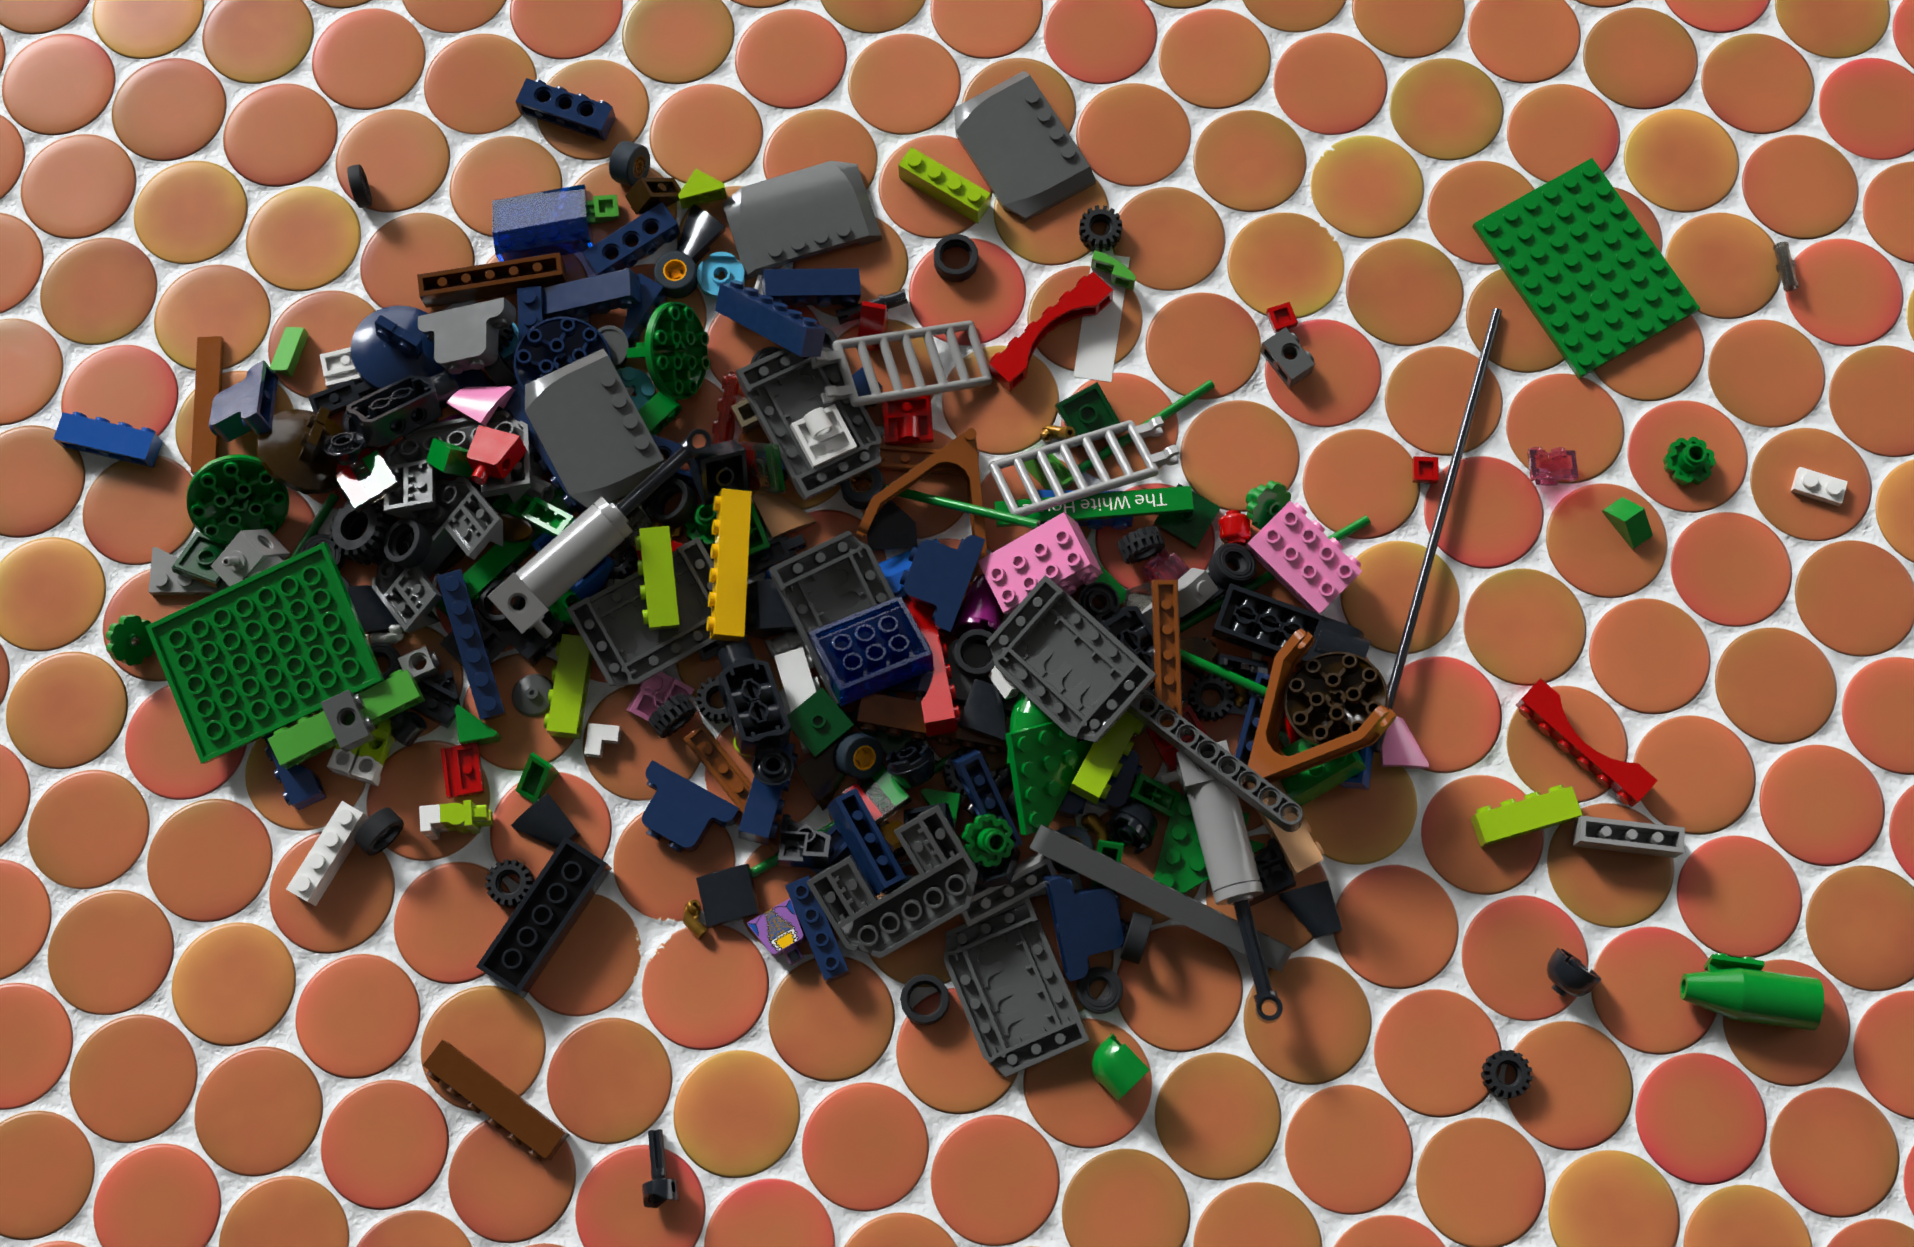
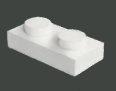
[1791,467,1848,507]

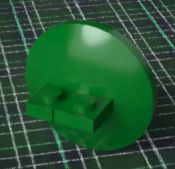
[626,302,710,400]
[186,454,289,544]

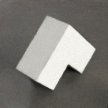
[988,666,1021,699]
[584,723,622,758]

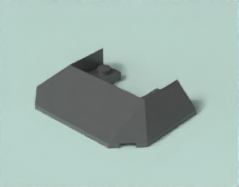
[384,410,531,522]
[372,476,503,633]
[806,805,979,958]

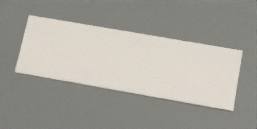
[1073,252,1130,382]

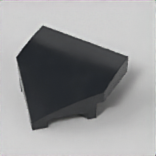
[867,500,917,550]
[410,670,461,729]

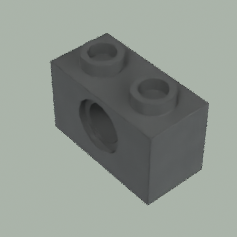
[1260,327,1315,388]
[320,689,375,752]

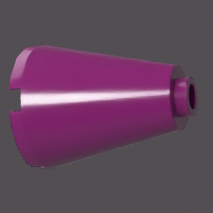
[952,574,1001,645]

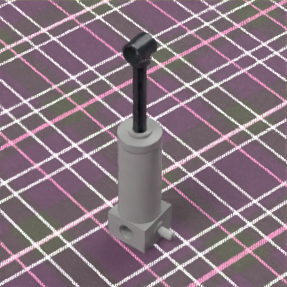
[487,429,712,639]
[211,529,427,746]
[1160,740,1283,1024]

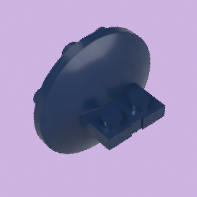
[351,306,445,390]
[514,317,613,394]

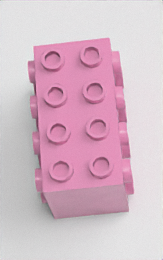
[1246,501,1362,615]
[978,512,1103,616]

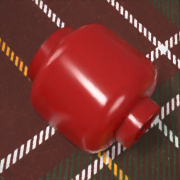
[1218,510,1252,546]

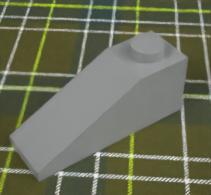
[1141,568,1219,629]

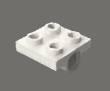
[790,404,857,469]

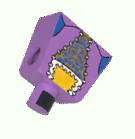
[747,898,806,965]

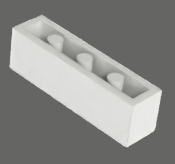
[774,647,820,754]
[286,801,369,906]

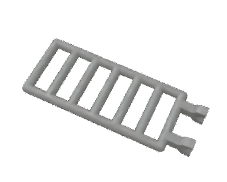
[810,320,993,407]
[989,416,1179,517]

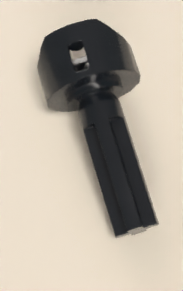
[642,1129,679,1208]

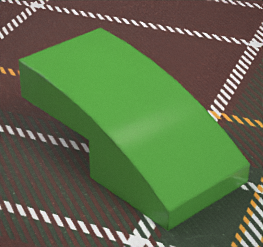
[570,195,619,227]
[1091,250,1136,290]

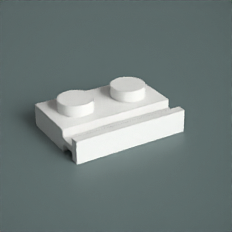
[320,347,364,388]

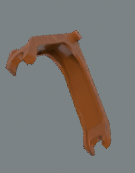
[856,428,987,585]
[1248,629,1397,784]

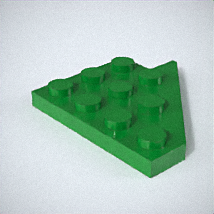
[1005,721,1094,835]
[1153,795,1264,894]

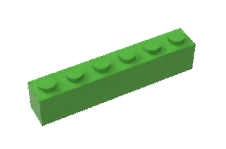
[268,670,425,769]

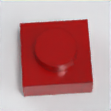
[1266,302,1298,333]
[1412,456,1439,483]

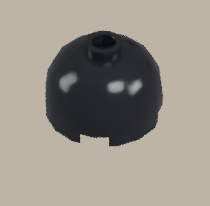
[1547,948,1602,997]

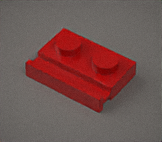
[441,742,485,799]

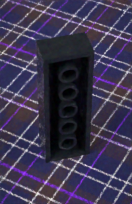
[476,836,612,998]

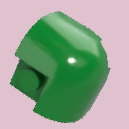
[1091,1033,1149,1101]

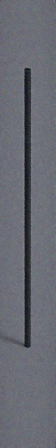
[1371,308,1502,753]

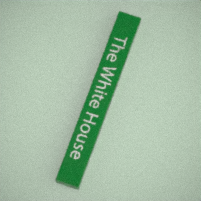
[994,486,1194,528]

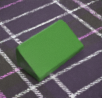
[270,327,309,377]
[1023,445,1074,490]

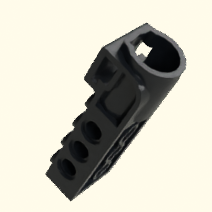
[1212,583,1371,667]

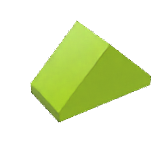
[678,168,728,209]

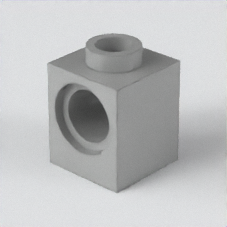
[398,646,441,683]

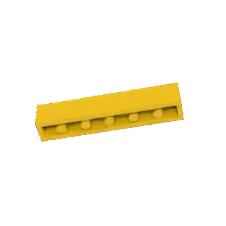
[706,488,752,642]

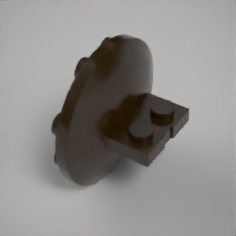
[256,406,344,495]
[1284,652,1389,746]

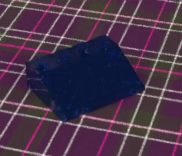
[492,184,594,262]
[809,595,933,706]

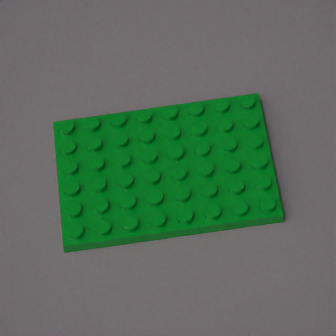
[1472,158,1700,379]
[145,542,385,764]

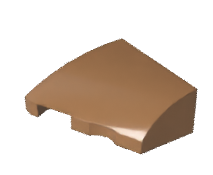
[751,490,816,539]

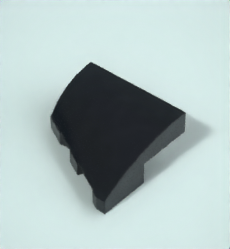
[1249,838,1296,907]

